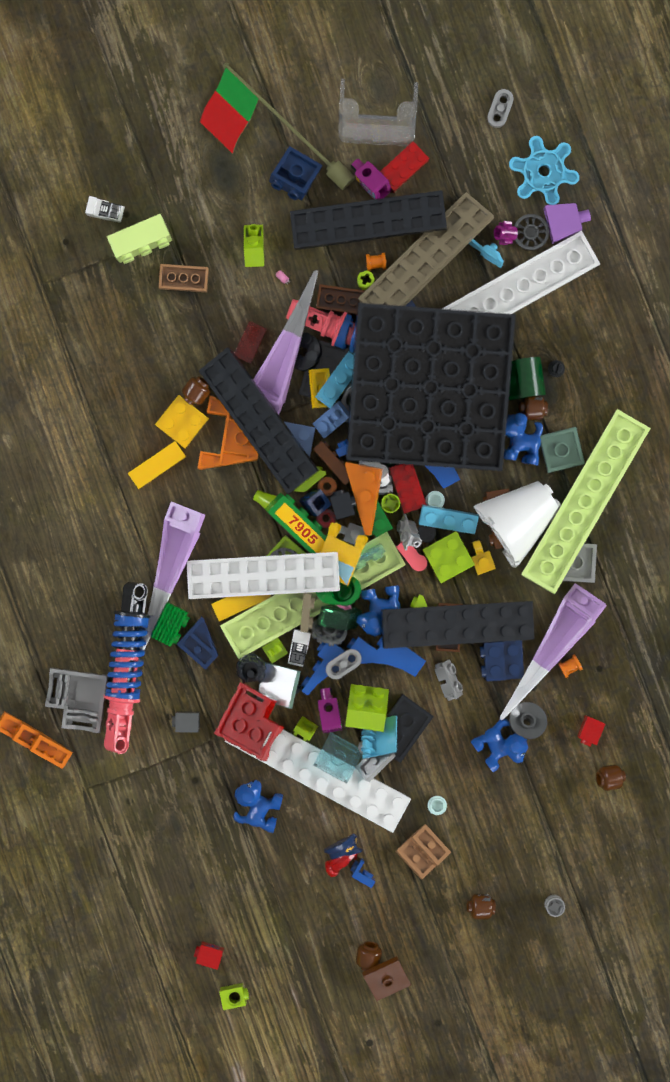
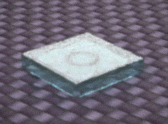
[313,732,362,784]

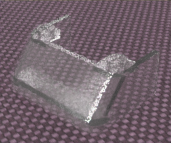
[338,79,418,146]

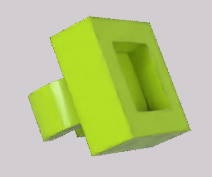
[262,637,288,663]
[293,716,318,742]

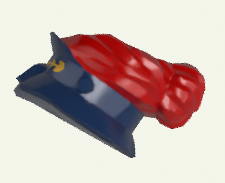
[324,833,363,877]

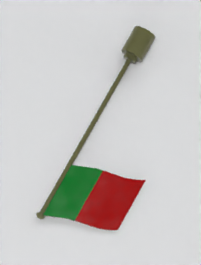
[200,62,356,190]

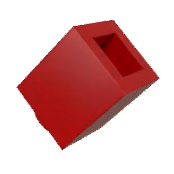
[577,715,605,747]
[194,941,224,970]

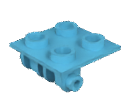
[361,716,397,759]

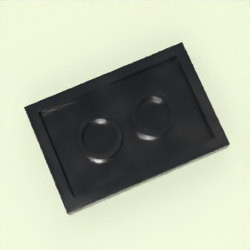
[299,340,350,404]
[386,694,434,763]

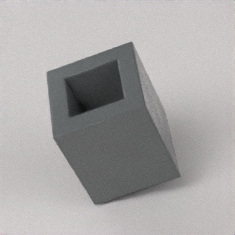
[172,711,200,733]

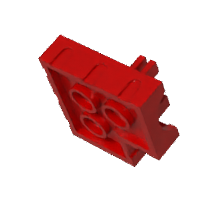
[214,682,284,761]

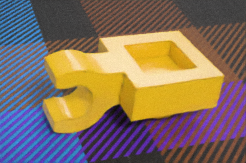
[471,540,496,575]

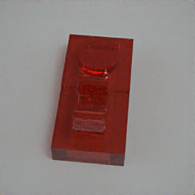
[234,321,267,364]

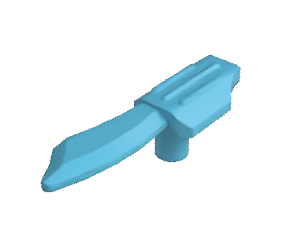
[469,239,504,268]

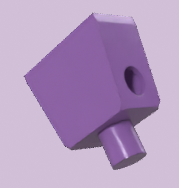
[543,203,591,244]

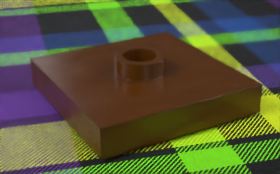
[362,956,411,1001]

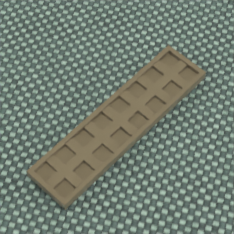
[358,192,494,306]

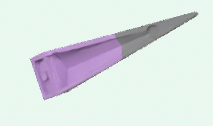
[253,270,318,415]

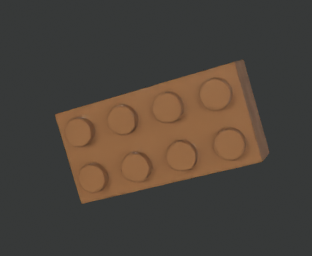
[159,264,209,293]

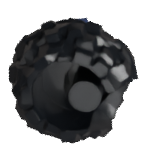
[236,653,266,683]

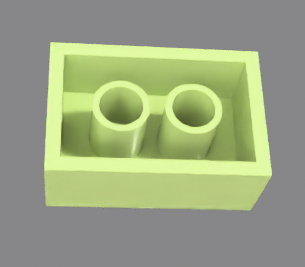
[107,214,173,264]

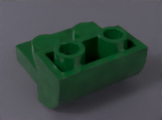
[508,357,546,401]

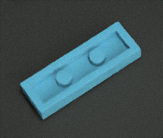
[315,351,354,408]
[418,504,479,534]

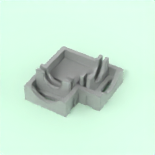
[45,668,109,733]

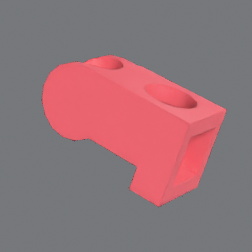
[396,542,427,571]

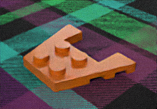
[198,395,259,470]

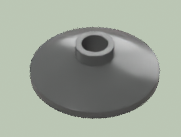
[509,702,547,739]

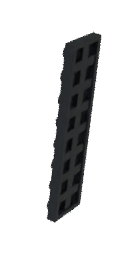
[290,190,447,250]
[199,347,319,494]
[381,601,534,648]

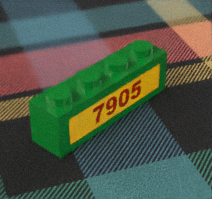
[265,492,328,553]

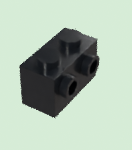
[330,490,357,520]

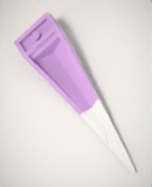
[139,502,205,650]
[500,583,606,720]

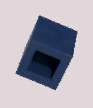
[299,489,332,516]

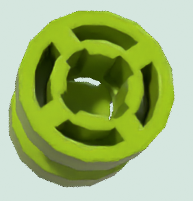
[381,494,400,513]

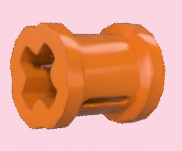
[366,252,387,271]
[558,654,583,678]

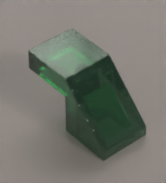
[317,604,362,631]

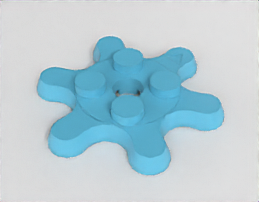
[509,136,579,205]

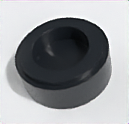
[417,525,436,543]

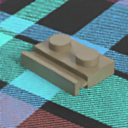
[300,593,315,632]

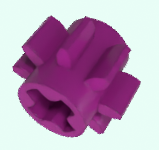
[494,221,518,245]

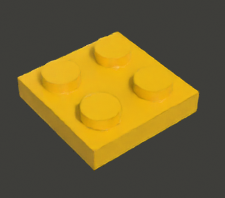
[155,395,209,449]

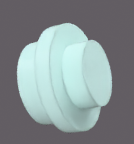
[426,491,445,508]
[428,796,447,815]

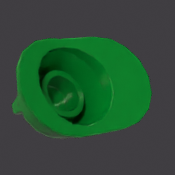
[316,577,361,606]

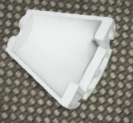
[474,481,561,568]

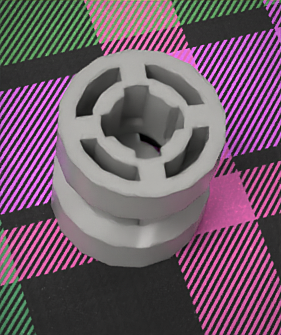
[544,895,565,917]

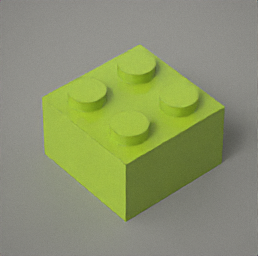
[422,531,475,583]
[345,684,389,732]

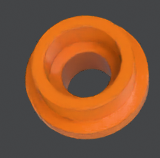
[318,477,337,496]

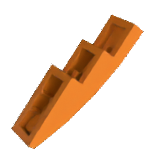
[0,711,73,769]

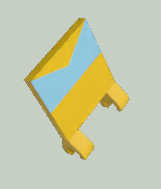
[321,523,368,585]

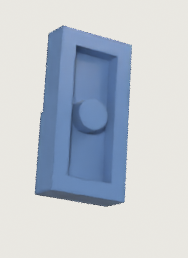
[312,401,349,438]

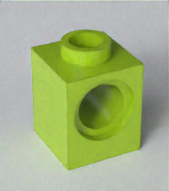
[219,983,249,1010]

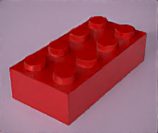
[380,141,429,193]
[389,464,427,514]

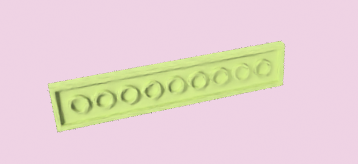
[521,409,651,594]
[220,532,406,659]

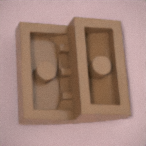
[395,824,451,879]

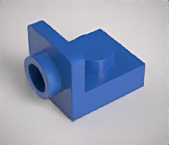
[350,858,375,888]

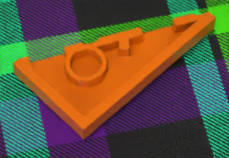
[345,462,383,536]

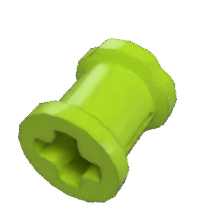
[357,271,375,290]

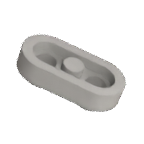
[487,89,514,128]
[326,649,361,679]

